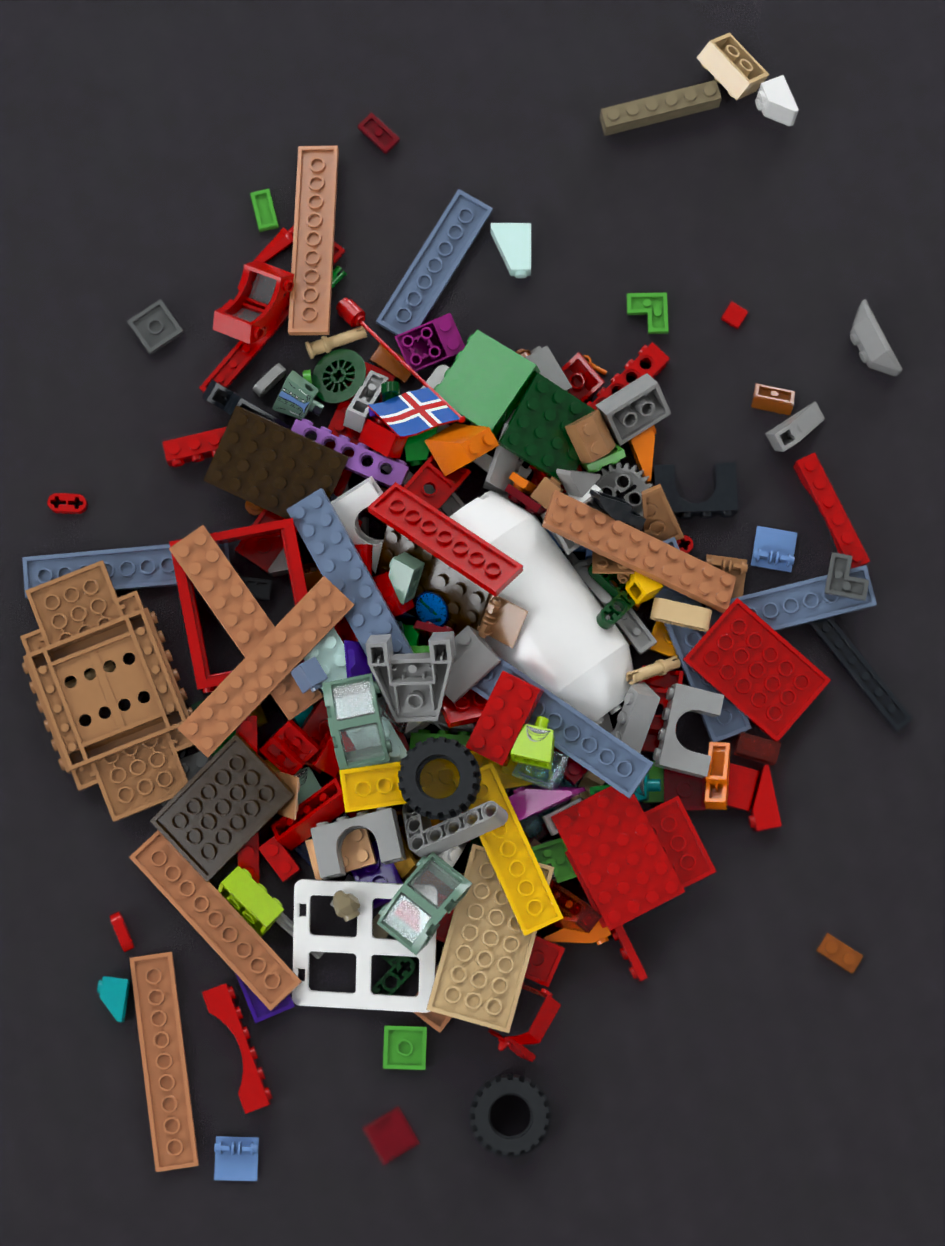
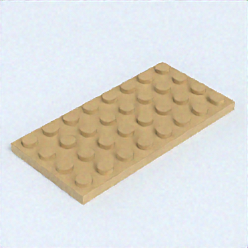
[426,844,554,1033]

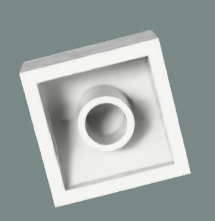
[755,75,799,127]

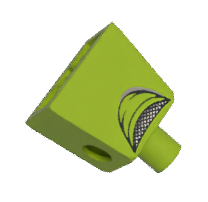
[510,716,555,770]

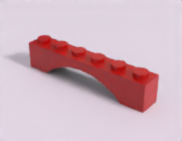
[793,452,870,569]
[202,983,273,1114]

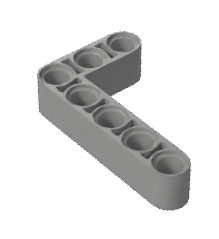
[402,801,508,858]

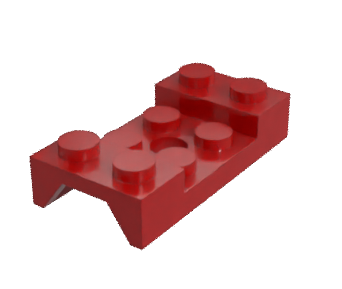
[404,455,471,510]
[641,665,684,752]

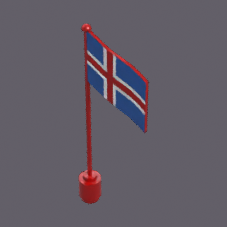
[336,298,466,438]

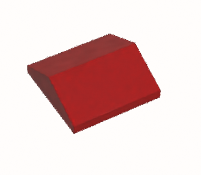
[561,352,605,403]

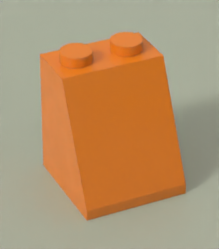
[425,423,499,476]

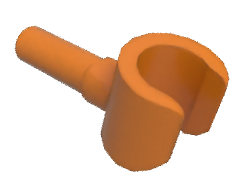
[583,355,607,375]

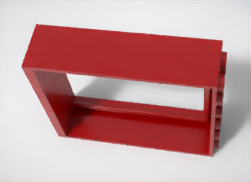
[169,518,308,694]

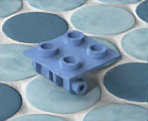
[751,526,797,572]
[214,1136,259,1181]

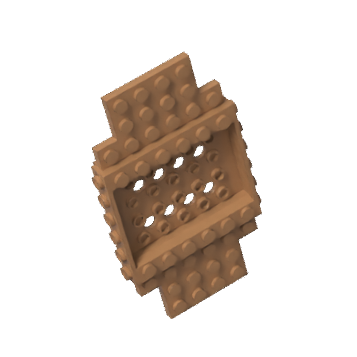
[20,560,195,822]

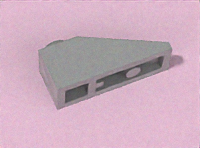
[343,370,389,433]

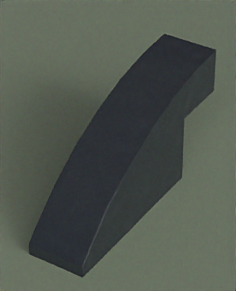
[202,380,290,429]

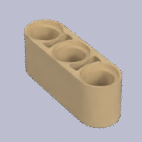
[650,598,712,632]

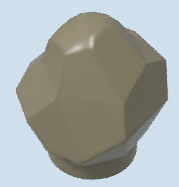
[333,890,360,922]

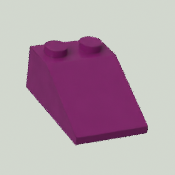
[508,785,586,821]

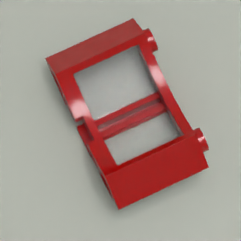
[213,260,294,344]

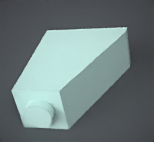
[491,223,531,278]

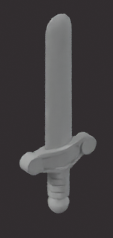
[565,552,612,603]

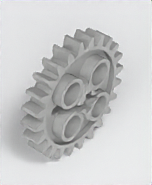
[595,462,653,516]

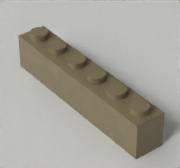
[600,80,722,136]

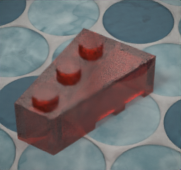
[549,879,602,933]

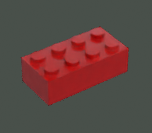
[465,671,544,767]

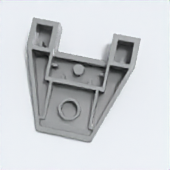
[366,631,456,723]

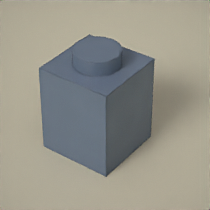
[290,657,328,693]

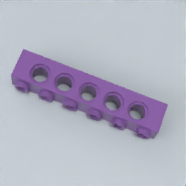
[291,418,410,488]

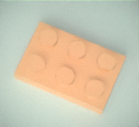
[305,828,377,880]

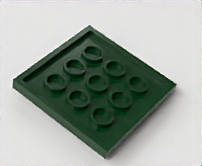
[498,373,595,482]

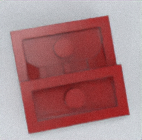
[259,719,320,775]
[727,763,760,812]

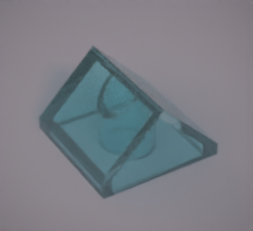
[512,751,569,790]

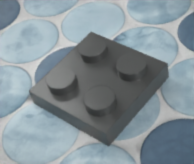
[127,299,184,355]

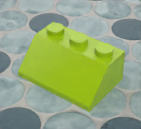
[218,866,284,937]

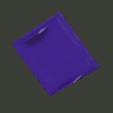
[344,640,376,681]

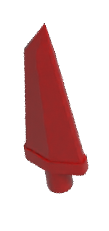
[254,225,294,263]

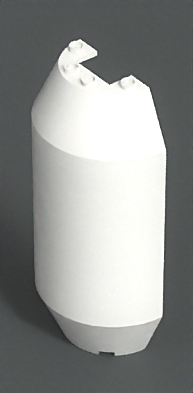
[450,490,634,725]

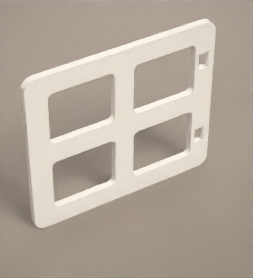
[292,879,438,1013]

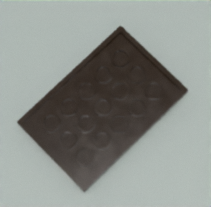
[203,405,349,519]
[375,525,491,635]
[150,733,295,882]

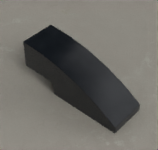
[589,489,646,531]

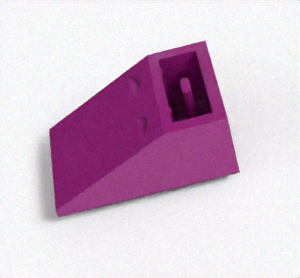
[394,313,465,374]

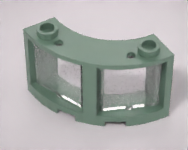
[322,673,393,770]
[377,852,472,955]

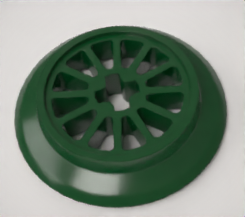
[312,349,366,403]

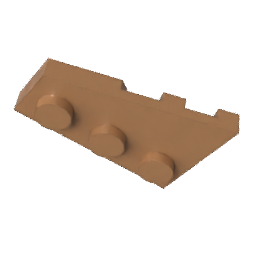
[641,484,684,541]

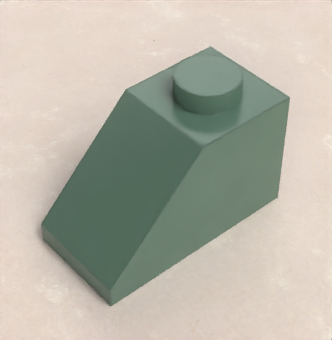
[388,552,425,605]

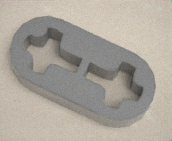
[252,363,287,397]

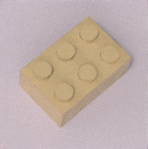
[697,32,769,100]

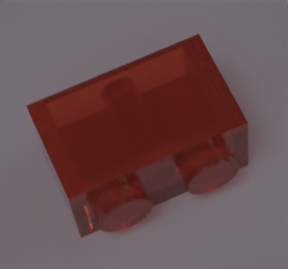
[733,732,781,766]

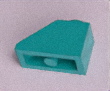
[97,976,131,1022]

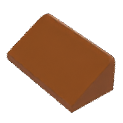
[751,383,795,415]

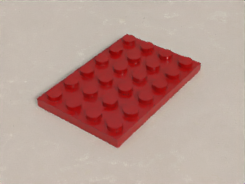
[683,598,831,743]
[551,786,685,931]
[565,796,717,928]

